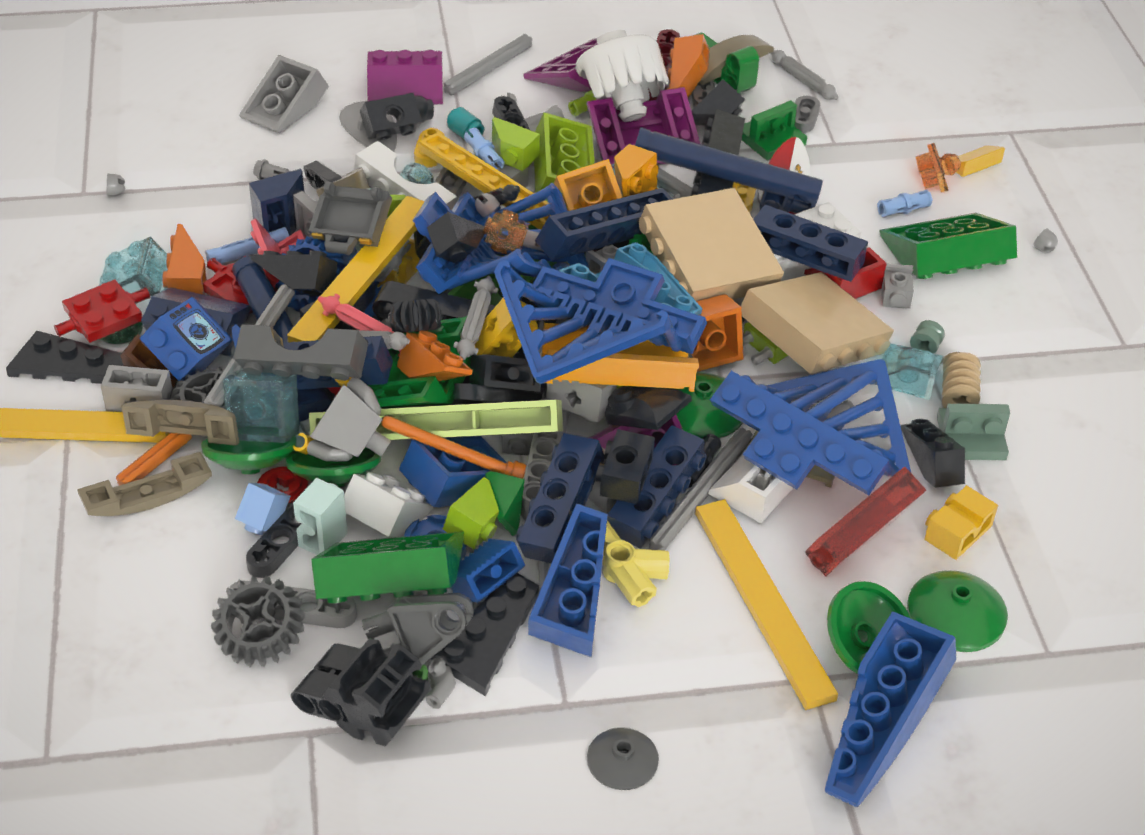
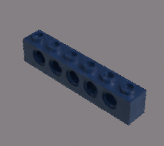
[535,188,672,261]

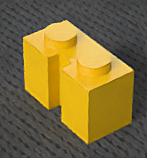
[924,485,998,560]

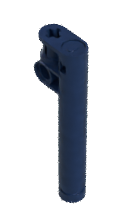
[635,127,823,214]
[232,256,333,429]

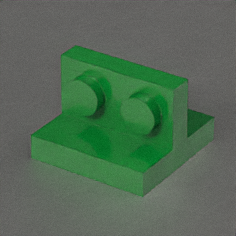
[741,100,807,161]

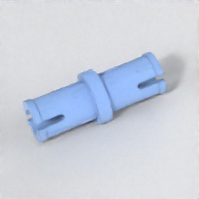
[464,128,504,171]
[877,190,932,217]

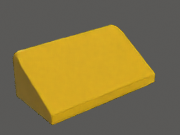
[946,146,1005,177]

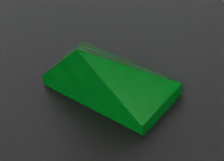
[485,471,525,536]

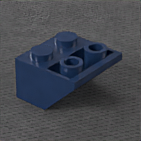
[249,169,304,236]

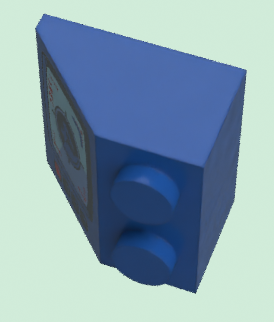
[139,297,233,381]

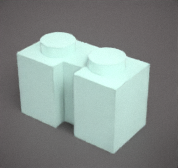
[293,478,347,555]

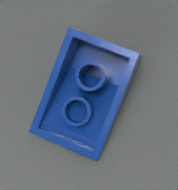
[399,436,507,508]

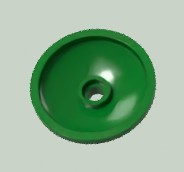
[676,373,743,439]
[201,429,297,475]
[286,447,381,488]
[907,570,1008,652]
[827,581,911,674]

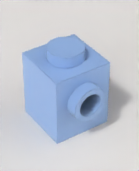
[235,483,291,535]

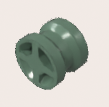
[910,320,945,357]

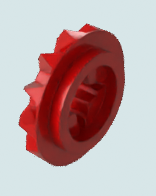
[257,466,308,504]

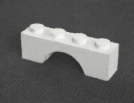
[354,141,457,210]

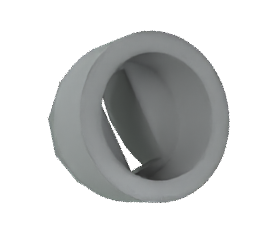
[107,173,126,195]
[475,193,500,218]
[1033,228,1058,252]

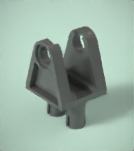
[362,593,474,666]

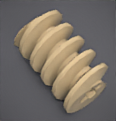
[942,352,981,408]

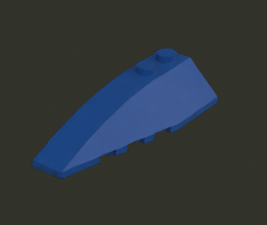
[825,611,957,808]

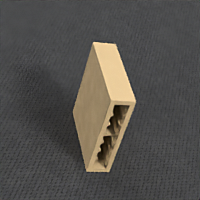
[639,188,784,301]
[741,272,894,374]

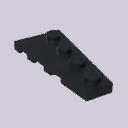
[6,330,123,384]
[431,573,539,696]

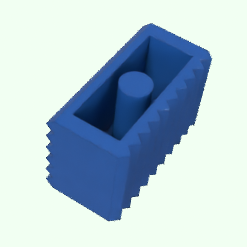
[450,538,525,603]

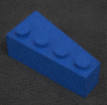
[528,503,608,658]

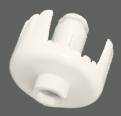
[576,30,669,122]

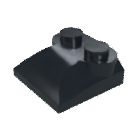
[605,386,692,430]

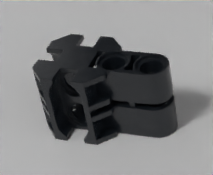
[291,638,432,746]

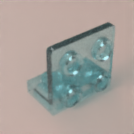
[99,236,168,297]

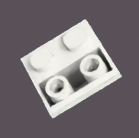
[708,455,793,523]
[344,472,433,537]

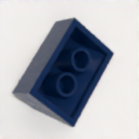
[141,287,251,357]

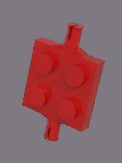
[203,256,279,315]
[54,279,151,343]

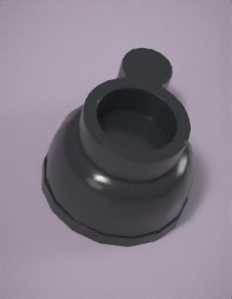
[414,95,434,123]

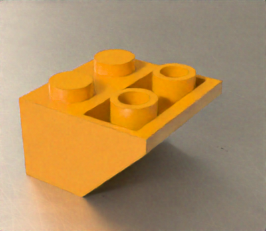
[614,144,659,197]

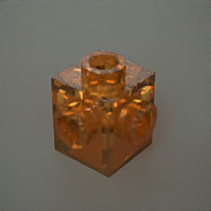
[483,209,530,254]

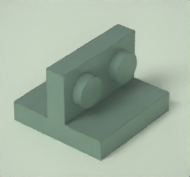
[937,404,1010,460]

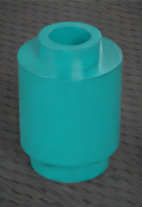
[447,107,485,140]

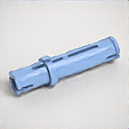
[205,227,289,264]

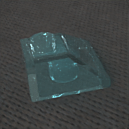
[875,344,944,400]

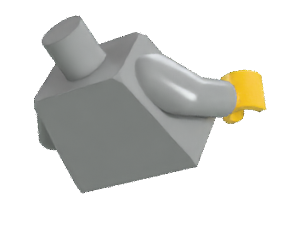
[293,377,391,461]

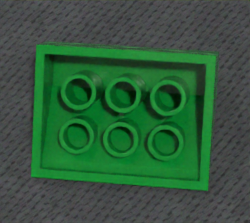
[880,213,1017,279]
[311,531,464,604]

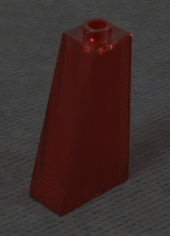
[804,466,927,576]

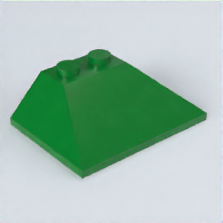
[368,316,471,409]

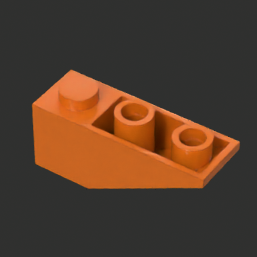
[666,34,710,98]
[163,224,207,295]
[397,330,473,381]

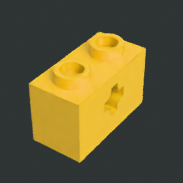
[475,297,538,357]

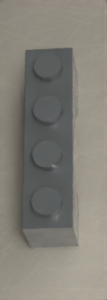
[233,324,368,381]

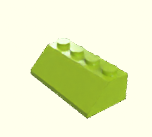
[534,112,595,193]

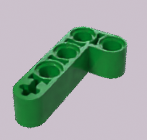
[695,32,759,93]

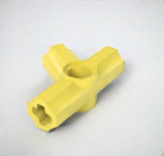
[602,521,670,608]

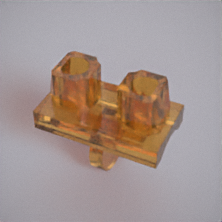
[915,143,961,193]

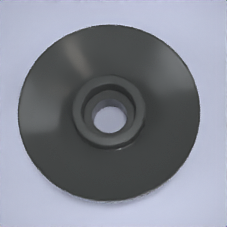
[587,728,659,790]

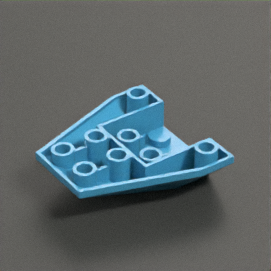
[559,242,703,315]

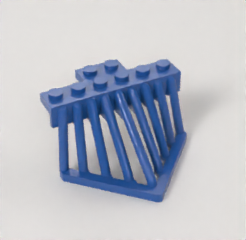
[412,183,590,294]
[494,258,707,384]
[710,359,912,496]

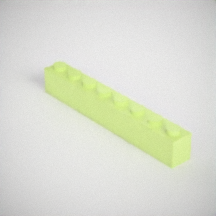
[309,400,563,440]

